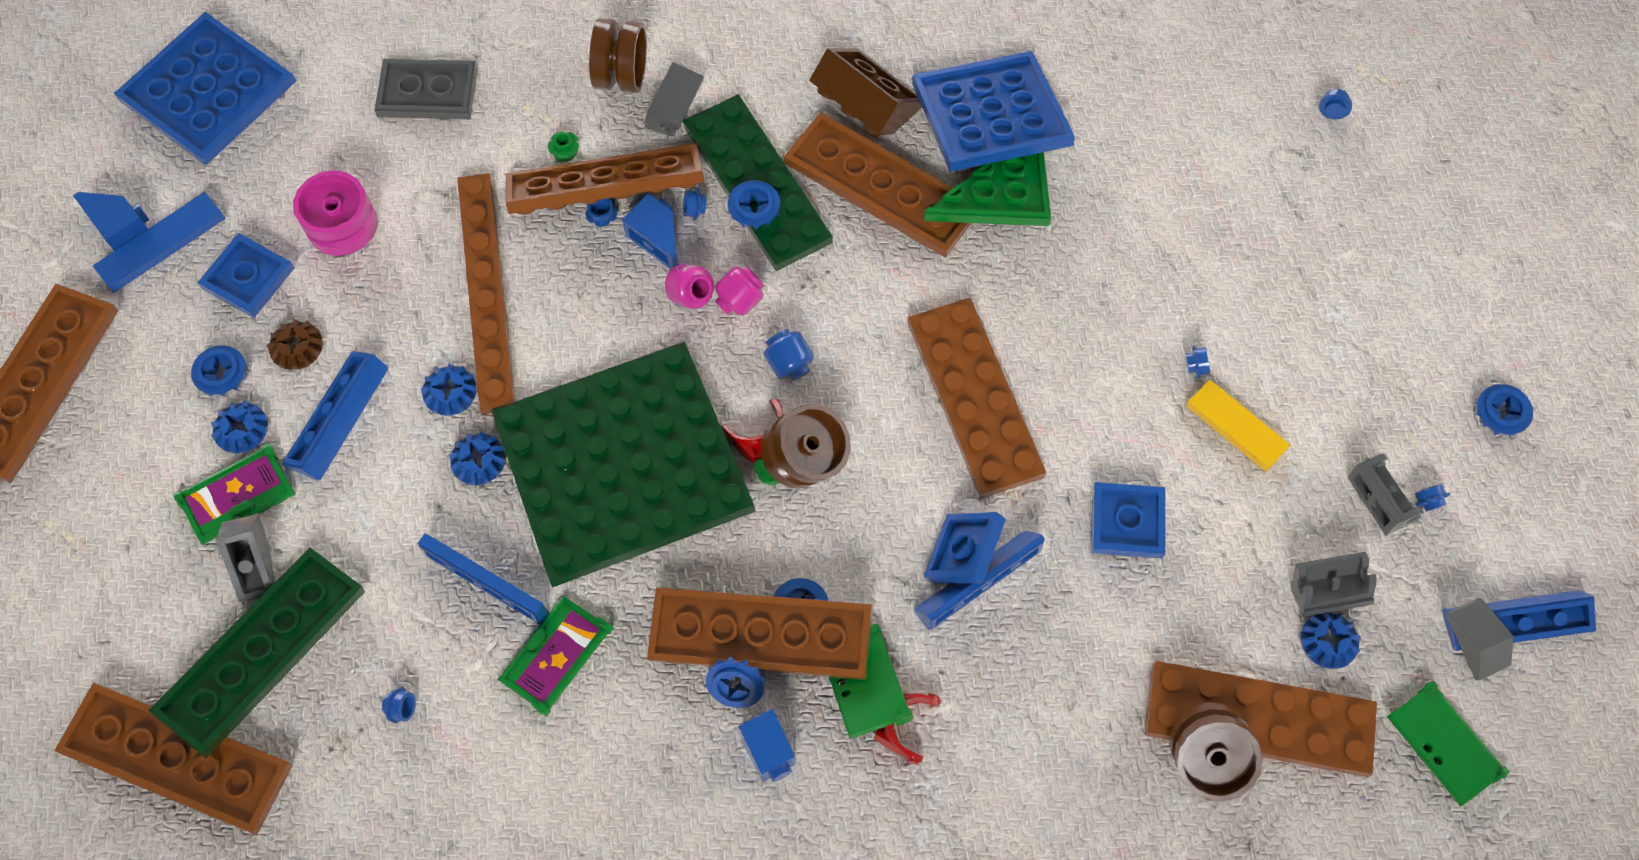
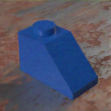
[73,192,149,251]
[622,193,678,270]
[738,708,796,782]

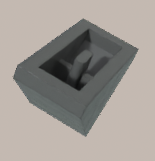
[1446,598,1514,681]

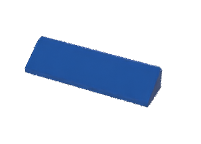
[282,351,388,480]
[914,531,1045,630]
[1443,591,1596,651]

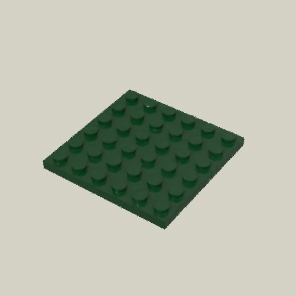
[491,341,756,588]

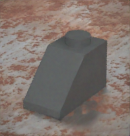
[216,514,274,602]

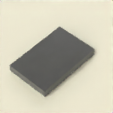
[374,59,478,120]

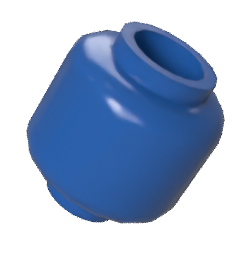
[764,329,814,381]

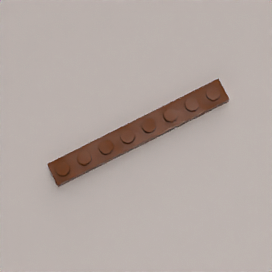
[457,173,515,415]

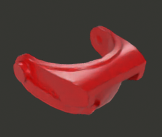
[721,398,784,463]
[874,693,941,765]

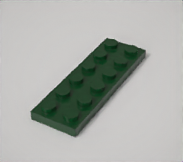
[683,94,833,271]
[148,547,365,758]

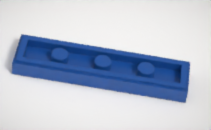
[92,192,226,293]
[418,533,549,624]

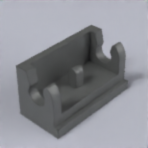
[645,62,704,137]
[1347,453,1424,536]
[1291,552,1377,617]

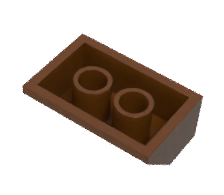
[809,48,922,136]

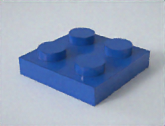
[197,233,295,318]
[1091,482,1165,559]
[924,512,1006,583]

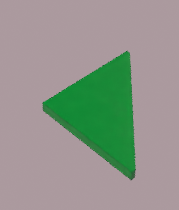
[923,152,1051,226]

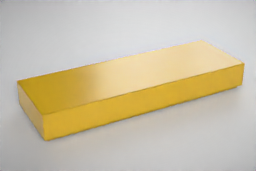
[1186,379,1291,473]

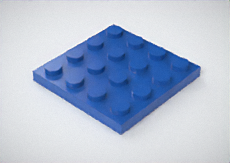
[114,12,296,165]
[912,51,1075,172]

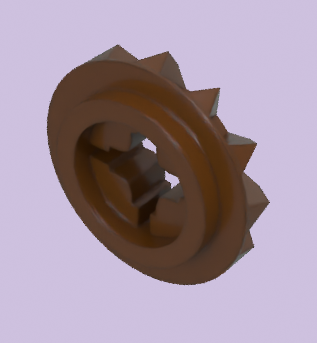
[267,319,323,370]

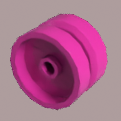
[293,170,377,256]

